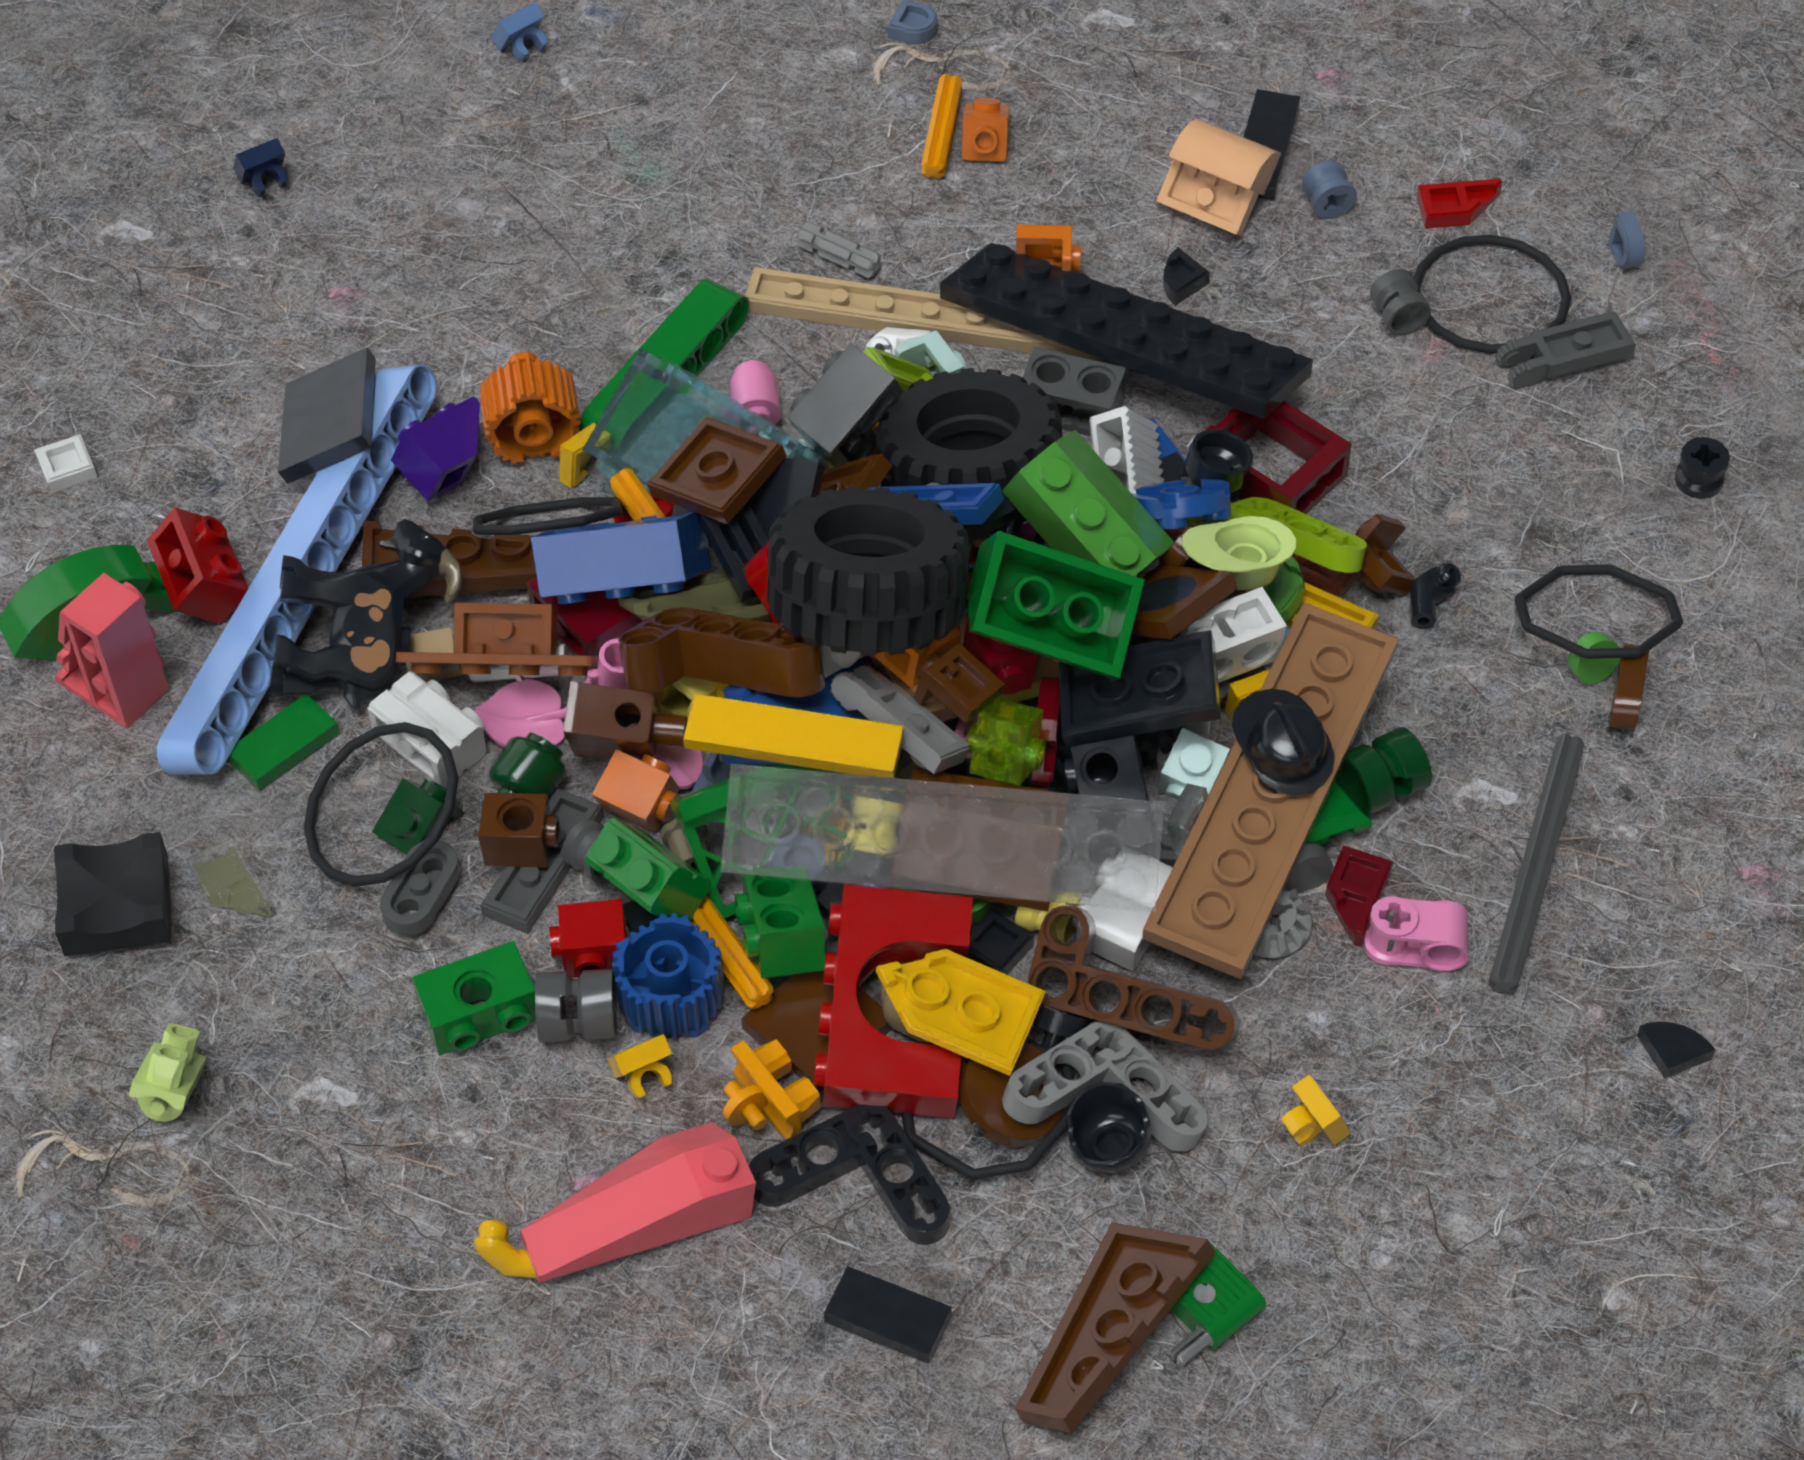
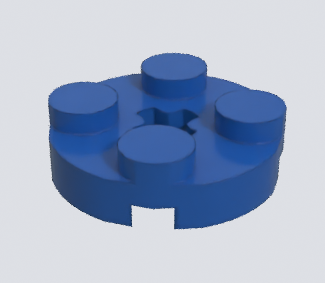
[1132,479,1231,529]

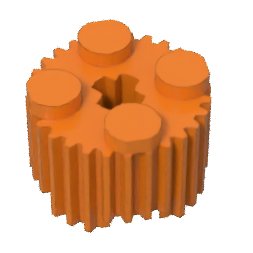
[479,351,581,464]

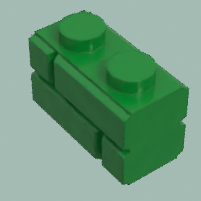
[585,817,711,921]

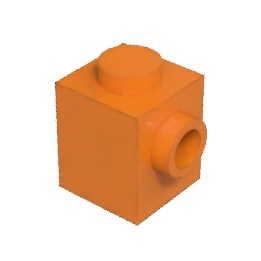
[592,749,680,833]

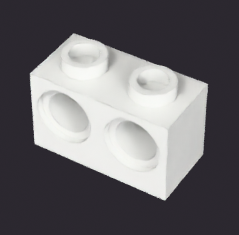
[1175,587,1287,683]

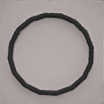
[1414,234,1571,354]
[303,722,459,887]

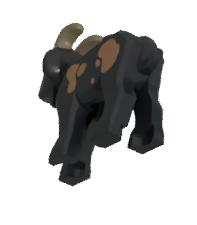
[269,519,463,709]

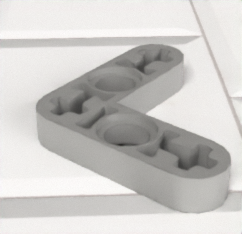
[1002,1021,1208,1151]

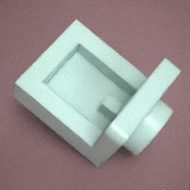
[895,330,967,376]

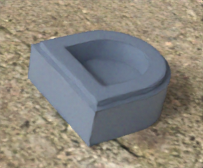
[887,0,937,44]
[1608,210,1645,268]

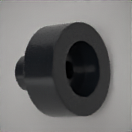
[1033,1004,1089,1049]

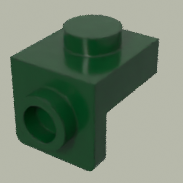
[372,778,463,855]

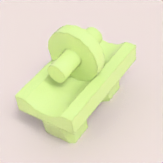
[129,1023,207,1122]

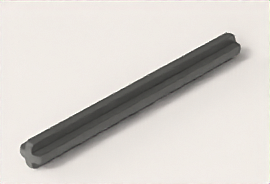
[1489,733,1585,994]

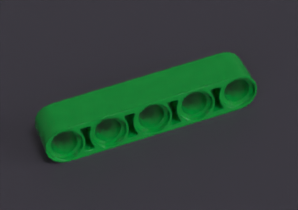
[579,278,750,455]

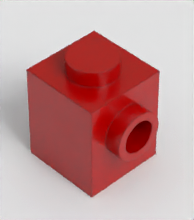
[549,899,627,978]

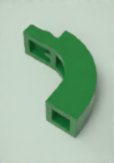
[0,545,177,661]

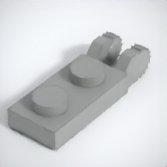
[830,665,971,774]

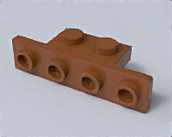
[396,603,599,676]

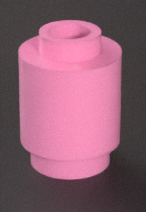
[730,360,781,432]

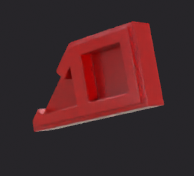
[1416,179,1502,229]

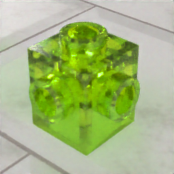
[966,698,1046,786]

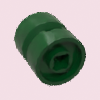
[1336,727,1432,816]

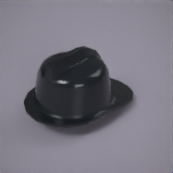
[1232,689,1335,796]

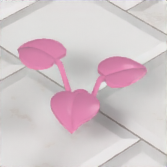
[474,621,703,789]

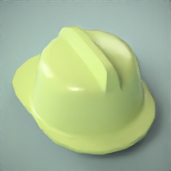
[1182,516,1296,591]

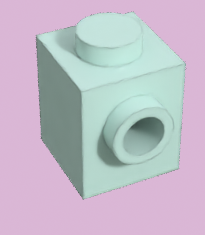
[1157,727,1230,810]

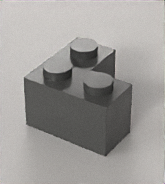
[787,343,904,466]

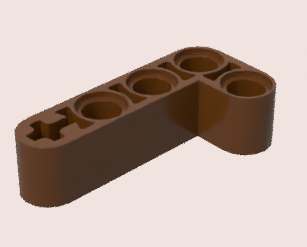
[618,607,826,697]
[1028,905,1239,1049]

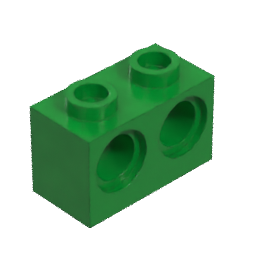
[735,865,825,978]

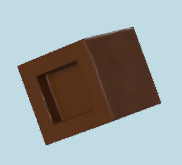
[478,793,560,867]

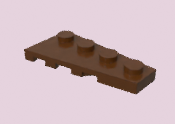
[362,520,537,597]
[1015,1222,1216,1433]

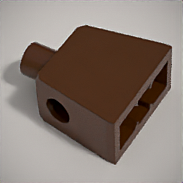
[563,681,688,760]

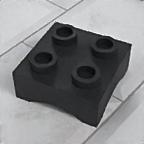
[54,832,171,956]

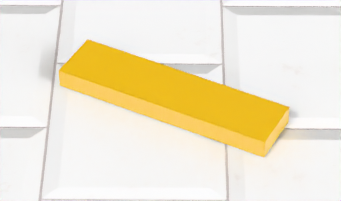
[683,694,904,781]

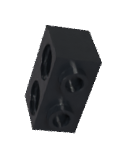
[1064,735,1156,852]

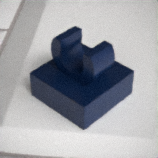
[233,137,287,197]

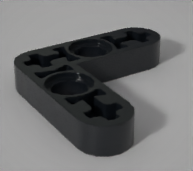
[749,1104,950,1245]

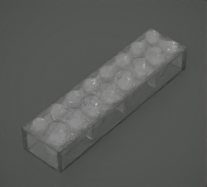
[720,764,1165,913]

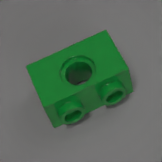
[412,940,536,1056]

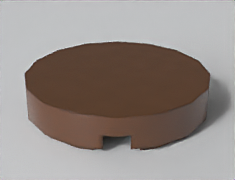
[958,1042,1064,1147]

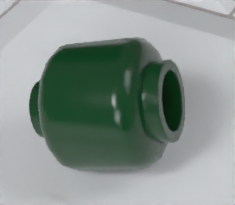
[489,732,566,801]

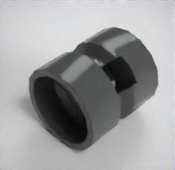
[535,969,617,1043]

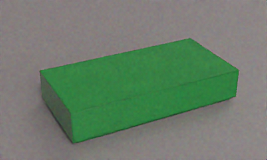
[228,694,340,791]

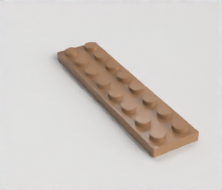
[1142,602,1399,979]

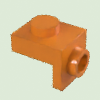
[962,98,1010,162]
[1016,224,1081,273]

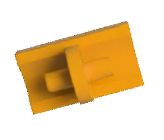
[722,1039,821,1141]

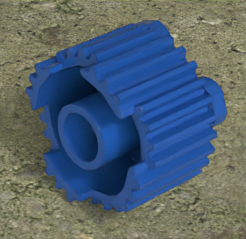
[612,913,725,1039]

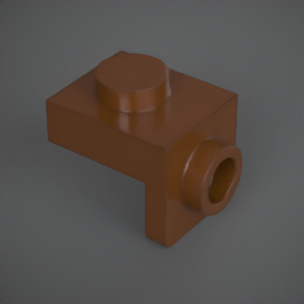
[1355,514,1416,596]

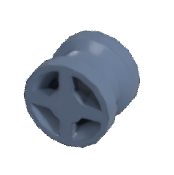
[1302,160,1357,219]

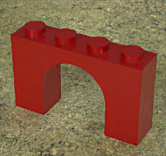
[813,884,973,1119]

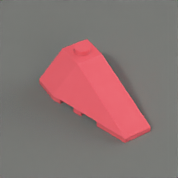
[520,1122,756,1283]

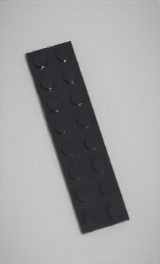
[940,243,1313,419]

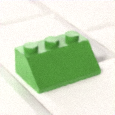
[1002,430,1174,577]

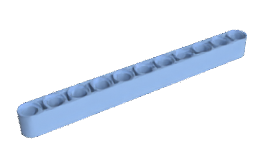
[157,364,437,775]

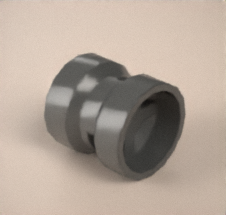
[1370,269,1431,335]

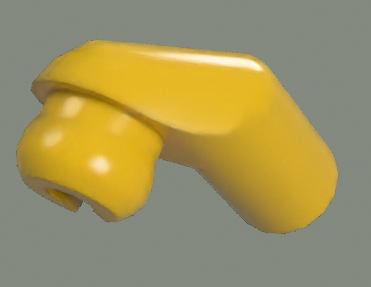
[474,1220,537,1278]

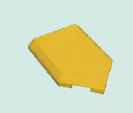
[876,949,1046,1076]

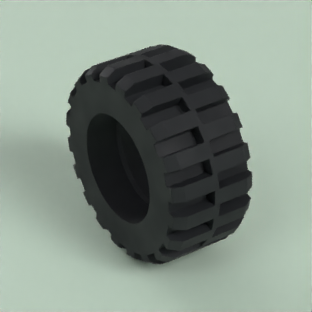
[876,368,1063,534]
[767,487,970,656]

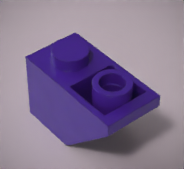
[391,396,480,501]

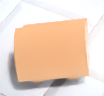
[1156,119,1281,236]

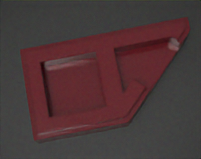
[1032,677,1061,787]
[1325,845,1393,947]

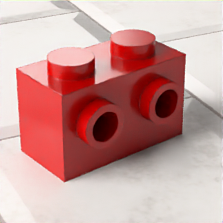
[147,507,249,624]

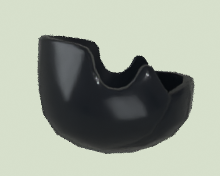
[1065,1082,1151,1173]

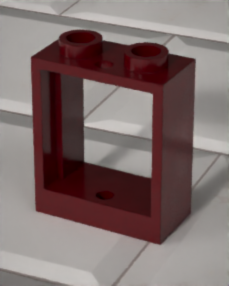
[1204,401,1352,514]

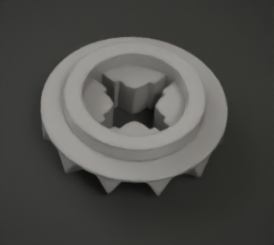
[1253,888,1312,958]

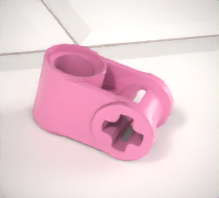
[1363,896,1469,971]

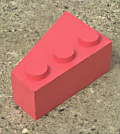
[55,573,169,729]

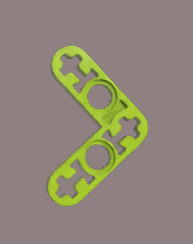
[1183,497,1367,573]

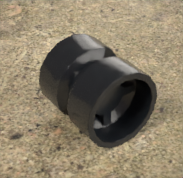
[1178,429,1253,503]

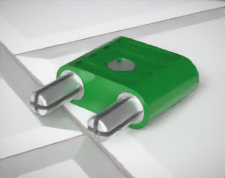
[1170,1244,1266,1366]

